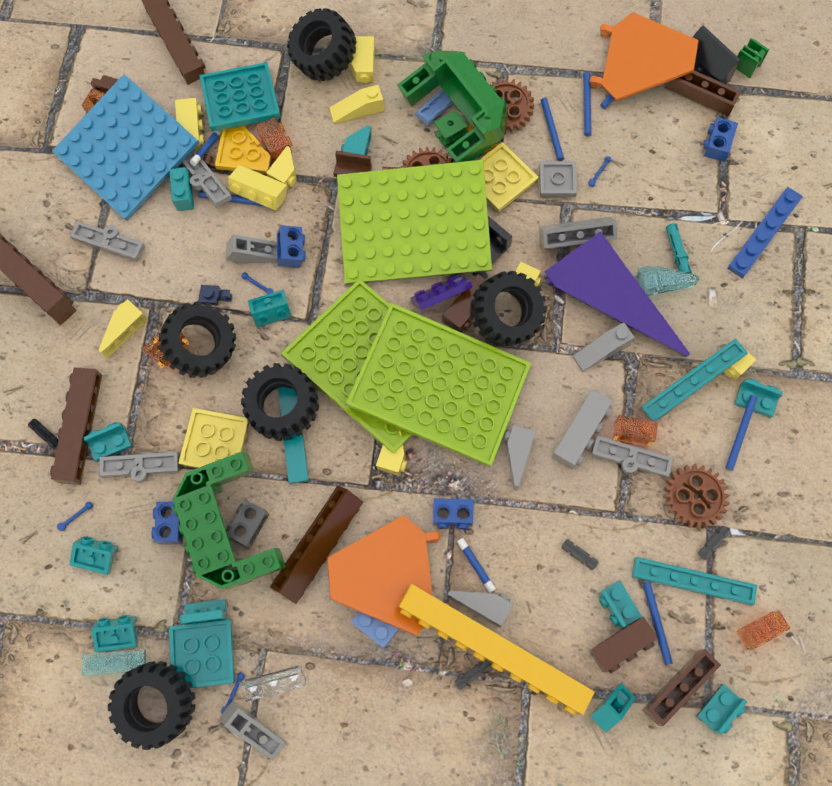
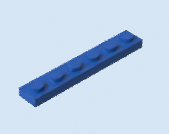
[727,187,803,279]

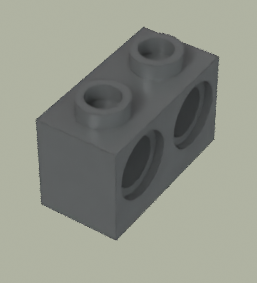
[226,500,269,549]

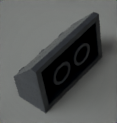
[693,25,741,84]

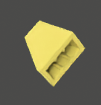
[348,36,375,83]

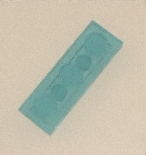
[82,649,146,676]

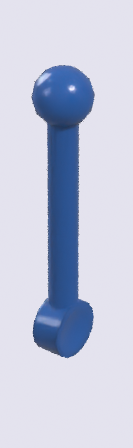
[588,156,611,187]
[241,272,274,294]
[57,502,93,531]
[221,673,245,714]

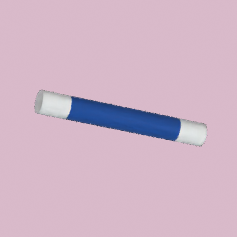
[190,130,222,166]
[457,538,496,593]

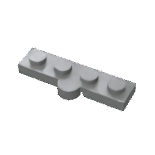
[181,150,232,208]
[70,221,145,261]
[591,435,673,478]
[99,452,179,483]

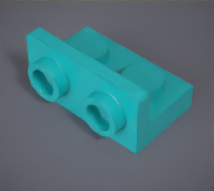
[248,289,292,327]
[734,379,783,418]
[83,422,133,463]
[69,536,119,575]
[598,581,642,629]
[180,599,227,625]
[91,615,138,652]
[696,684,747,735]

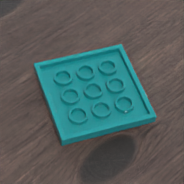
[199,62,281,132]

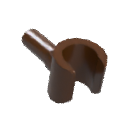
[202,154,225,173]

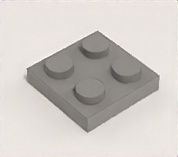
[539,161,577,197]

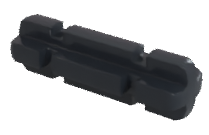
[28,418,59,449]

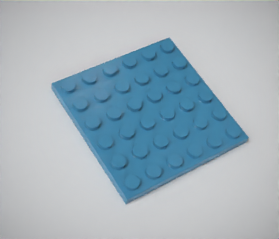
[52,74,200,221]

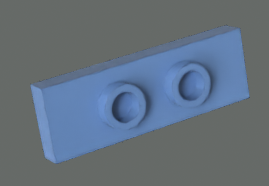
[415,89,454,126]

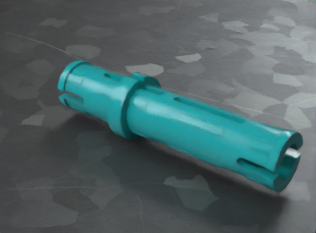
[666,223,692,277]

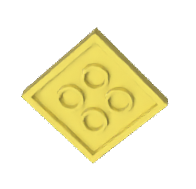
[480,142,539,213]
[178,408,249,468]

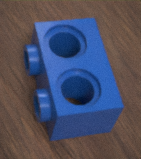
[703,117,738,162]
[277,225,306,268]
[433,498,474,530]
[151,501,183,544]

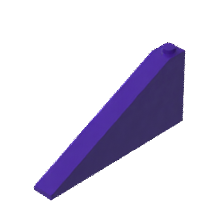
[544,231,690,357]

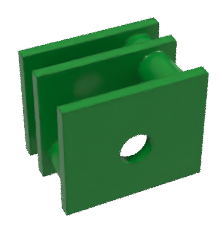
[736,38,770,78]
[434,110,468,149]

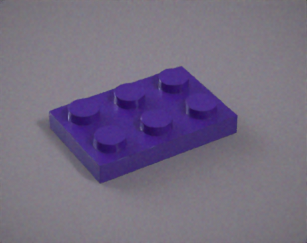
[410,274,472,311]

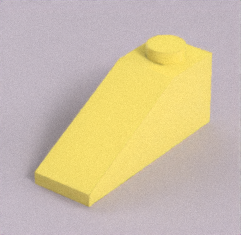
[329,85,384,124]
[99,299,147,358]
[376,427,407,476]

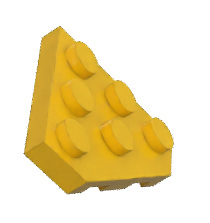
[215,125,271,175]

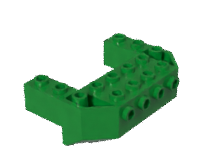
[397,50,507,163]
[173,451,286,589]

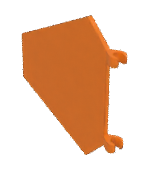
[590,12,699,101]
[327,515,449,636]

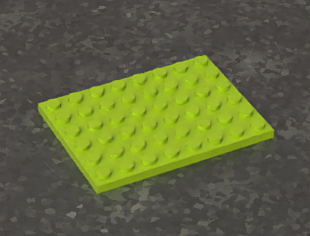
[337,160,492,285]
[281,279,413,454]
[346,303,531,467]

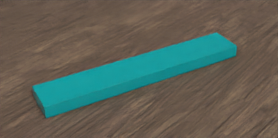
[641,338,748,423]
[278,387,309,484]
[632,557,757,606]

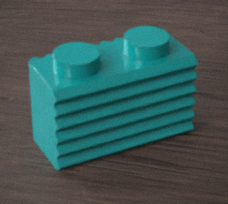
[169,167,194,211]

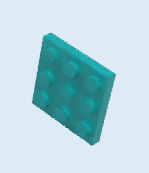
[169,619,235,688]

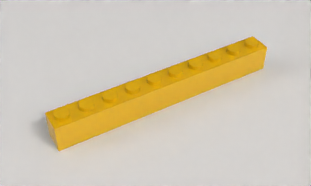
[397,584,595,716]

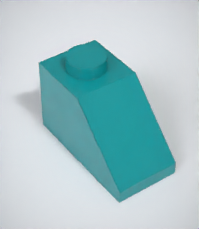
[341,125,372,155]
[590,683,636,733]

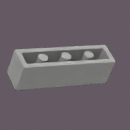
[539,217,617,249]
[552,389,613,469]

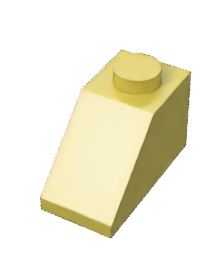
[267,146,297,191]

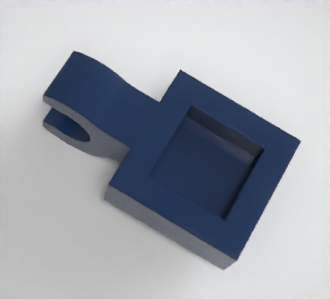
[198,285,232,306]

